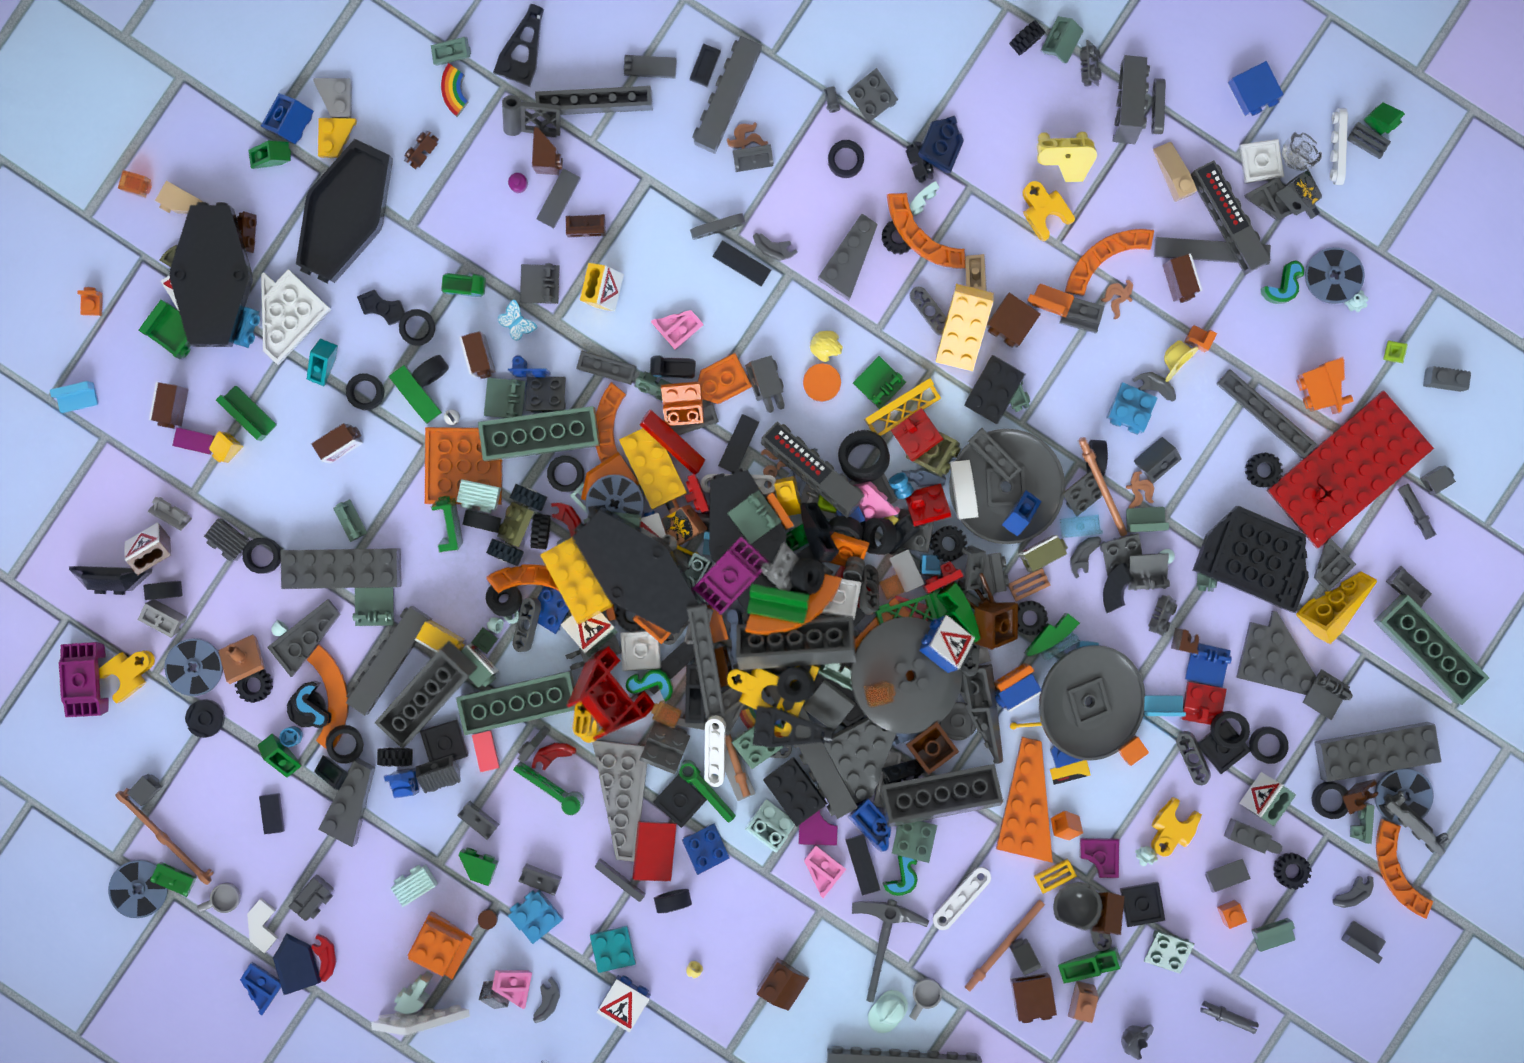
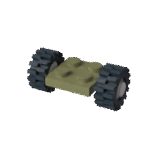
[486,484,547,566]

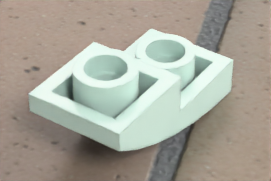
[909,181,939,216]

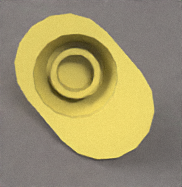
[1164,340,1198,382]

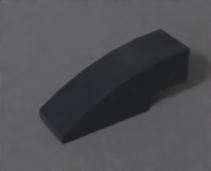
[800,502,839,562]
[685,665,705,723]

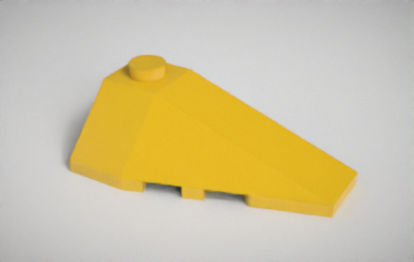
[1296,572,1377,644]

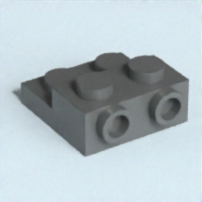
[640,721,690,774]

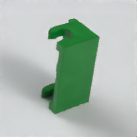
[150,862,197,897]

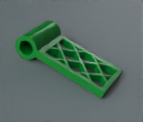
[875,587,948,624]
[513,761,584,815]

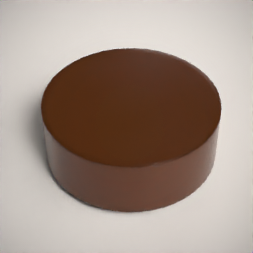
[478,909,498,930]

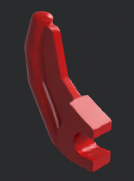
[551,503,581,538]
[532,743,576,770]
[311,934,336,982]

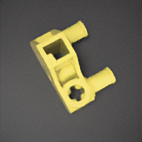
[1037,131,1097,182]

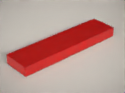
[639,410,705,474]

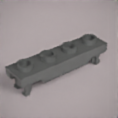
[1383,791,1450,857]

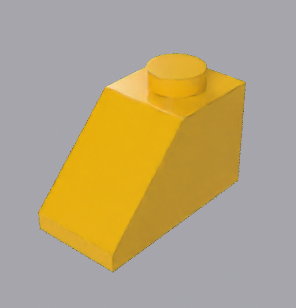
[209,431,244,463]
[774,476,802,516]

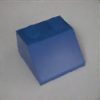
[261,93,314,145]

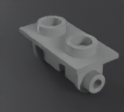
[148,497,192,531]

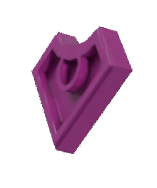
[799,810,838,845]
[1080,838,1119,878]

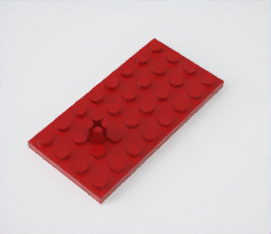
[1266,391,1434,548]

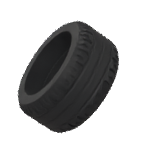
[838,430,890,483]

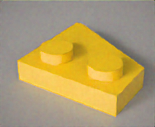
[318,118,357,158]

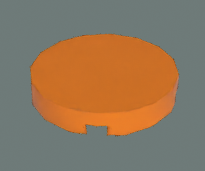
[803,363,841,402]

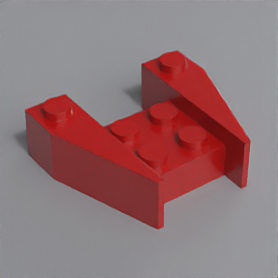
[566,646,656,740]

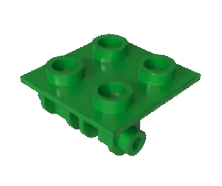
[853,356,906,409]

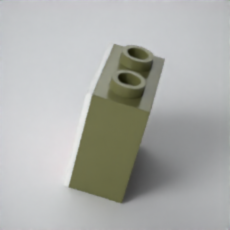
[1018,535,1068,572]

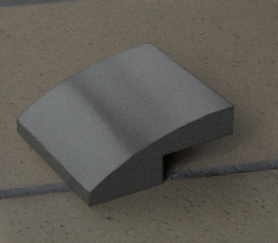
[803,680,856,732]

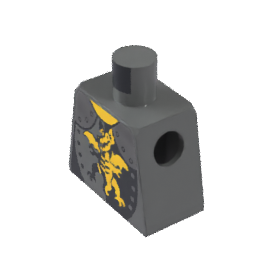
[1276,170,1322,219]

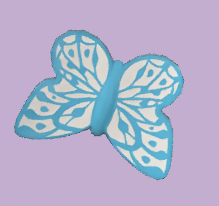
[498,300,538,341]

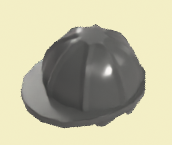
[1121,1024,1154,1060]

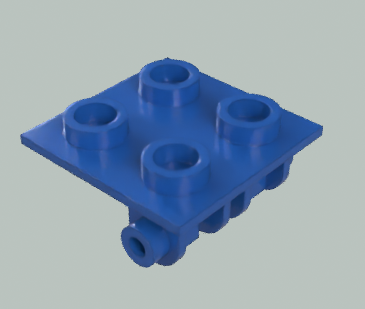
[508,355,551,378]
[528,586,569,634]
[1185,643,1232,688]
[682,823,730,875]

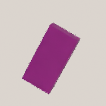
[172,427,215,455]

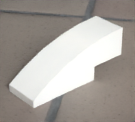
[950,460,978,519]

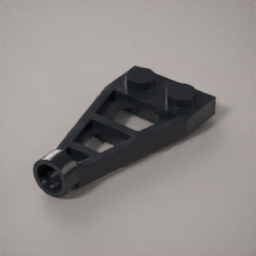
[493,4,544,87]
[753,705,833,748]

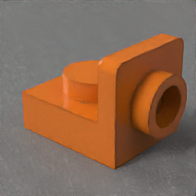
[77,287,103,316]

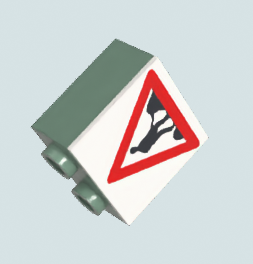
[561,613,618,657]
[461,643,499,688]
[1239,772,1296,826]

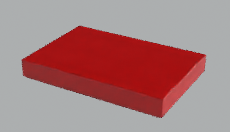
[632,821,676,881]

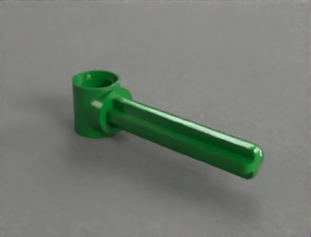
[679,760,736,823]

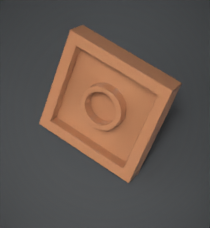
[218,635,265,684]

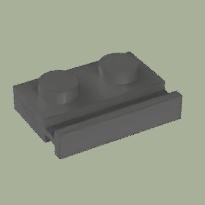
[1059,298,1105,334]

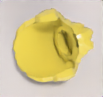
[810,331,843,362]

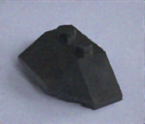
[69,566,152,595]

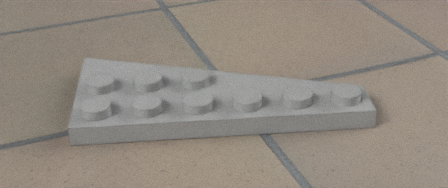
[592,740,647,862]

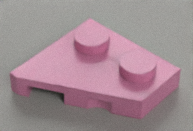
[651,310,704,350]
[853,481,900,522]
[804,845,846,898]
[492,970,532,1009]

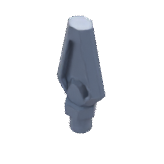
[902,468,946,486]

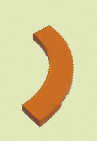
[887,193,966,269]
[1065,229,1154,296]
[596,382,626,463]
[487,564,559,593]
[745,574,842,634]
[307,645,349,749]
[1376,818,1433,919]

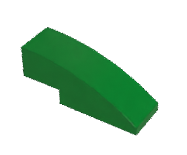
[388,365,442,424]
[936,582,980,642]
[1024,613,1080,656]
[1058,946,1122,984]

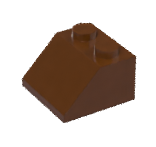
[532,127,563,175]
[974,602,1018,650]
[906,721,959,775]
[756,957,809,1011]

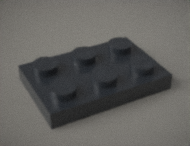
[964,355,1026,424]
[763,757,828,827]

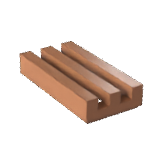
[1008,568,1051,601]

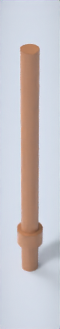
[1078,437,1128,536]
[726,734,750,797]
[964,899,1045,992]

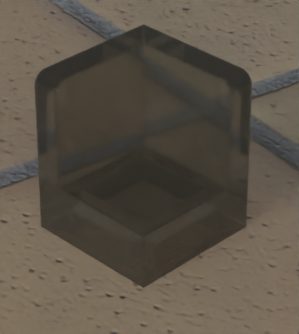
[479,980,509,1009]

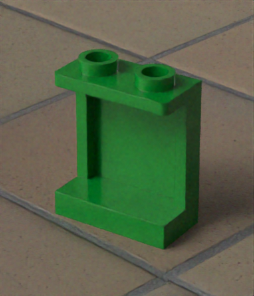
[138,300,191,359]
[431,496,463,553]

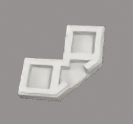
[247,898,278,953]

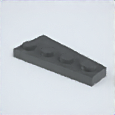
[267,599,341,677]

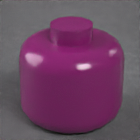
[508,173,528,193]

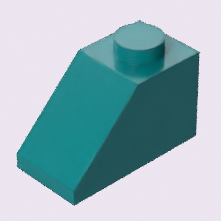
[306,338,338,386]

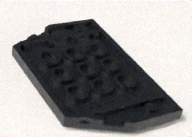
[1192,506,1309,613]

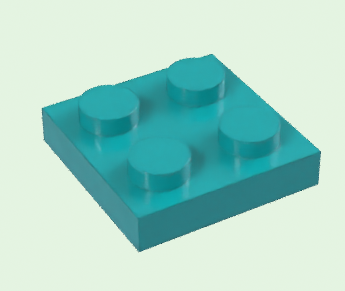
[590,926,636,973]

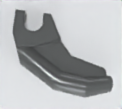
[753,233,798,261]
[1132,372,1176,402]
[1070,536,1101,578]
[1332,876,1374,908]
[533,977,560,1023]

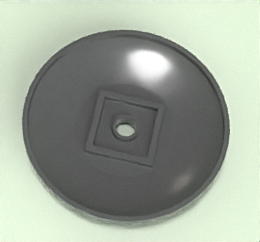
[949,429,1065,544]
[851,617,962,734]
[1039,645,1145,761]

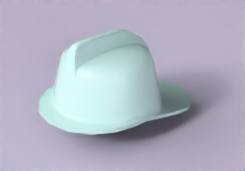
[868,990,908,1033]

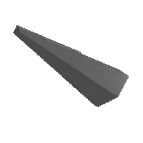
[959,664,1003,764]

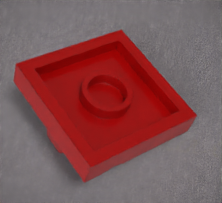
[891,408,944,462]
[685,474,710,513]
[905,484,951,526]
[922,561,963,593]
[1181,681,1227,725]

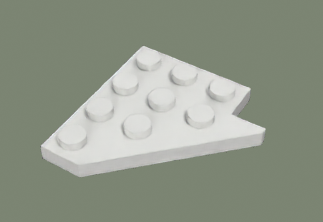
[261,269,331,365]
[371,1005,470,1036]

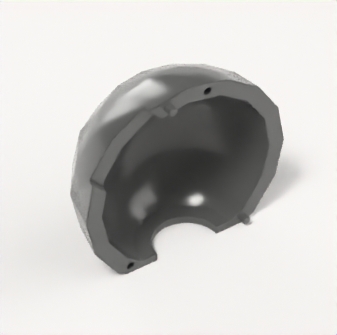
[1053,882,1103,931]

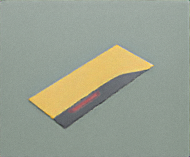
[1050,760,1091,785]

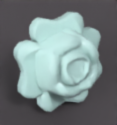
[1344,290,1368,312]
[1135,846,1158,866]

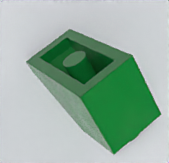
[248,141,291,169]
[257,733,302,778]

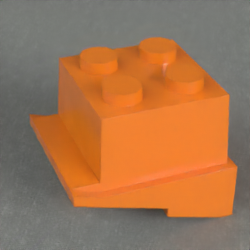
[1296,357,1354,414]
[407,911,474,979]

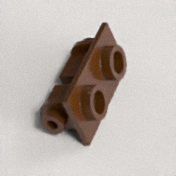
[404,131,439,170]
[237,211,257,253]

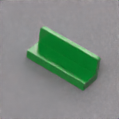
[216,386,277,441]
[747,584,809,624]

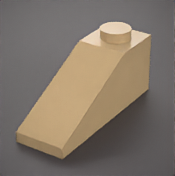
[1153,142,1197,202]
[155,181,203,214]
[965,254,987,291]

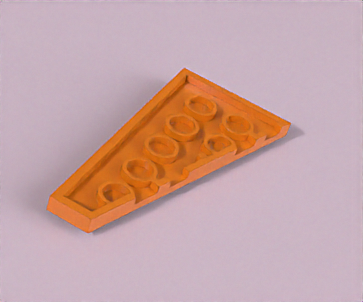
[996,737,1053,863]

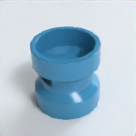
[889,472,914,499]
[279,726,303,747]

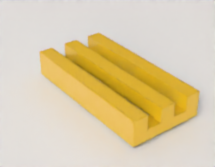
[1034,858,1077,894]

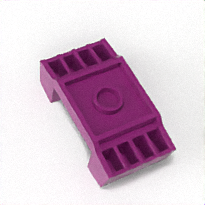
[693,536,770,615]
[58,642,109,718]

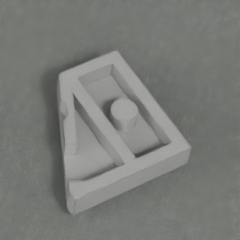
[313,78,352,118]

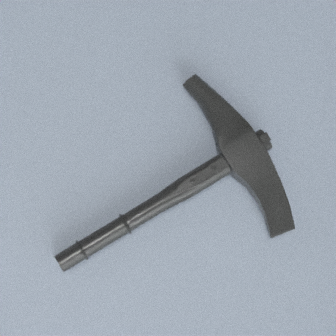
[852,899,929,1002]

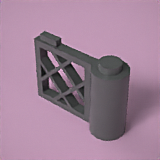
[502,95,561,137]

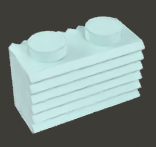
[456,479,501,513]
[391,865,438,907]

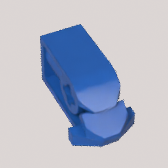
[384,767,419,798]
[848,799,891,852]

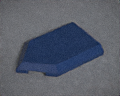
[918,116,964,173]
[273,933,321,995]

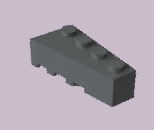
[1112,55,1150,144]
[818,214,878,301]
[318,758,375,847]

